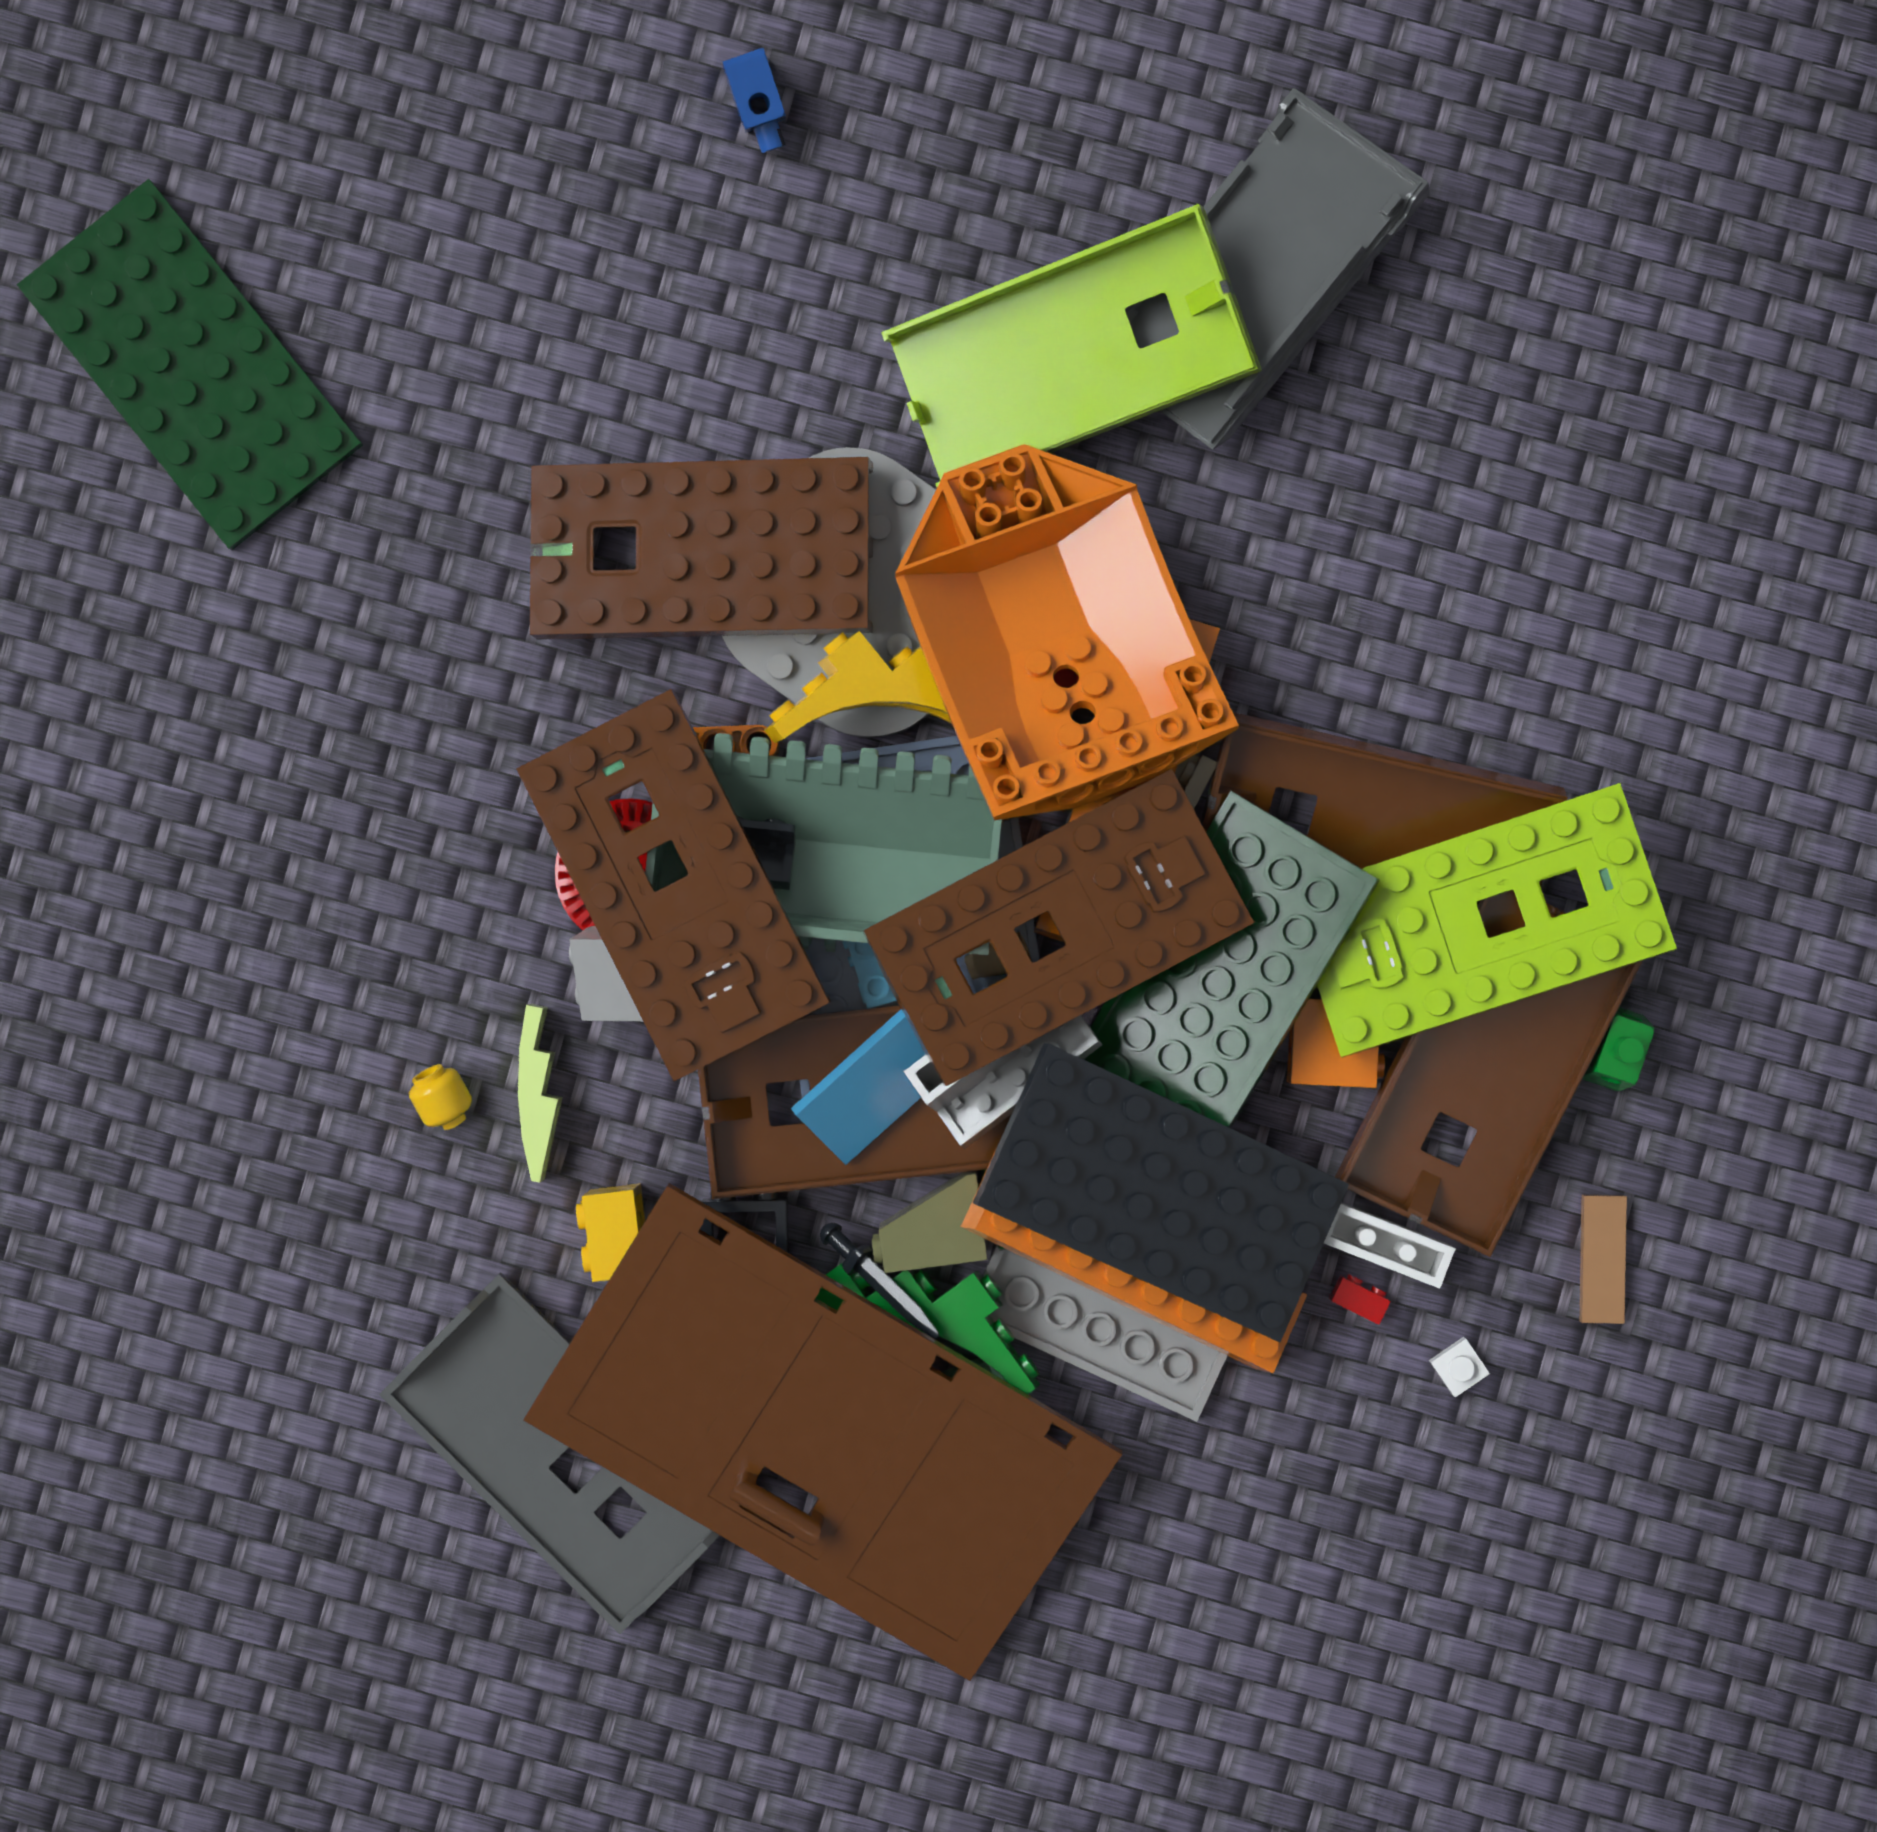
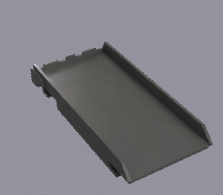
[1126,88,1430,450]

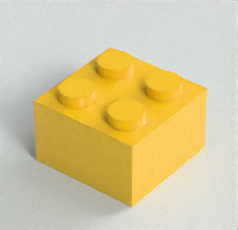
[576,1183,645,1282]

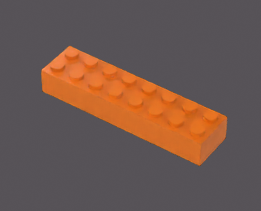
[961,1148,1307,1373]

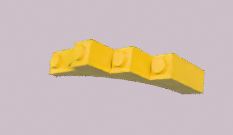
[764,631,951,743]

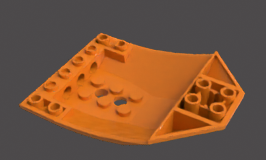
[895,444,1239,820]

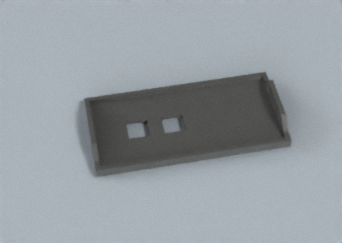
[379,1272,719,1634]

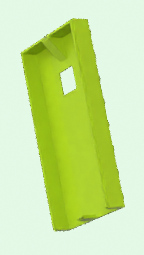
[881,204,1262,487]

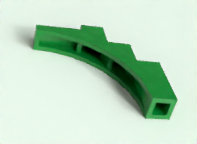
[816,1263,1040,1394]

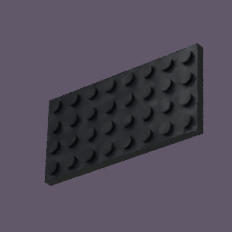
[973,1042,1349,1342]

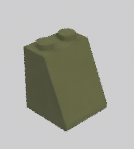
[872,1170,987,1273]

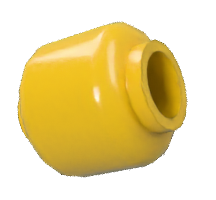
[409,1064,472,1130]

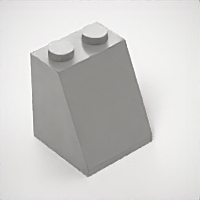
[569,926,643,1022]

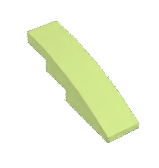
[518,1004,563,1183]

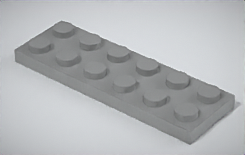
[982,1245,1227,1422]

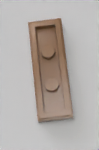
[1579,1195,1627,1324]

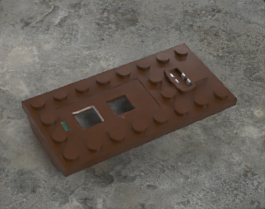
[516,689,831,1081]
[863,769,1254,1087]

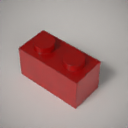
[1329,1274,1391,1325]

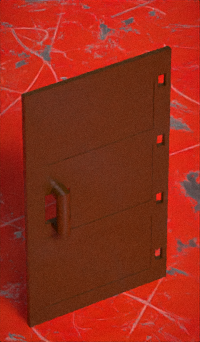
[523,1183,1122,1681]

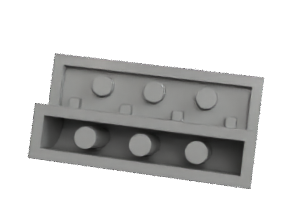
[903,1015,1102,1149]

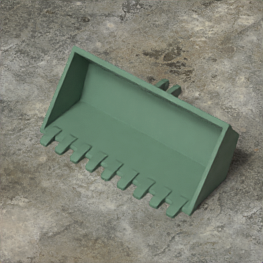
[645,732,1002,955]

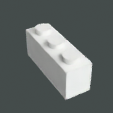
[1324,1202,1455,1288]

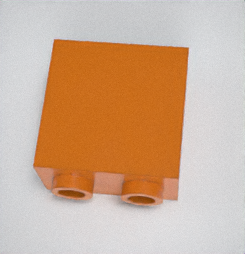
[1287,998,1385,1088]

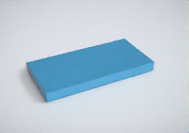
[791,1009,926,1165]

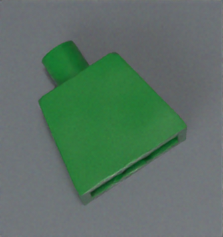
[1583,1007,1655,1092]

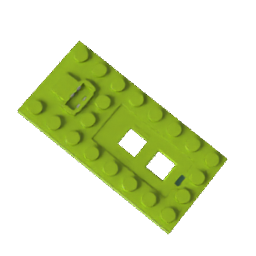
[1317,783,1677,1058]

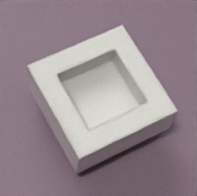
[1429,1337,1490,1397]

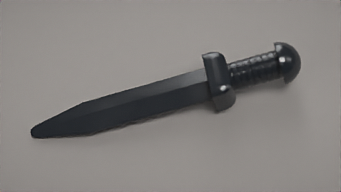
[820,1223,939,1338]

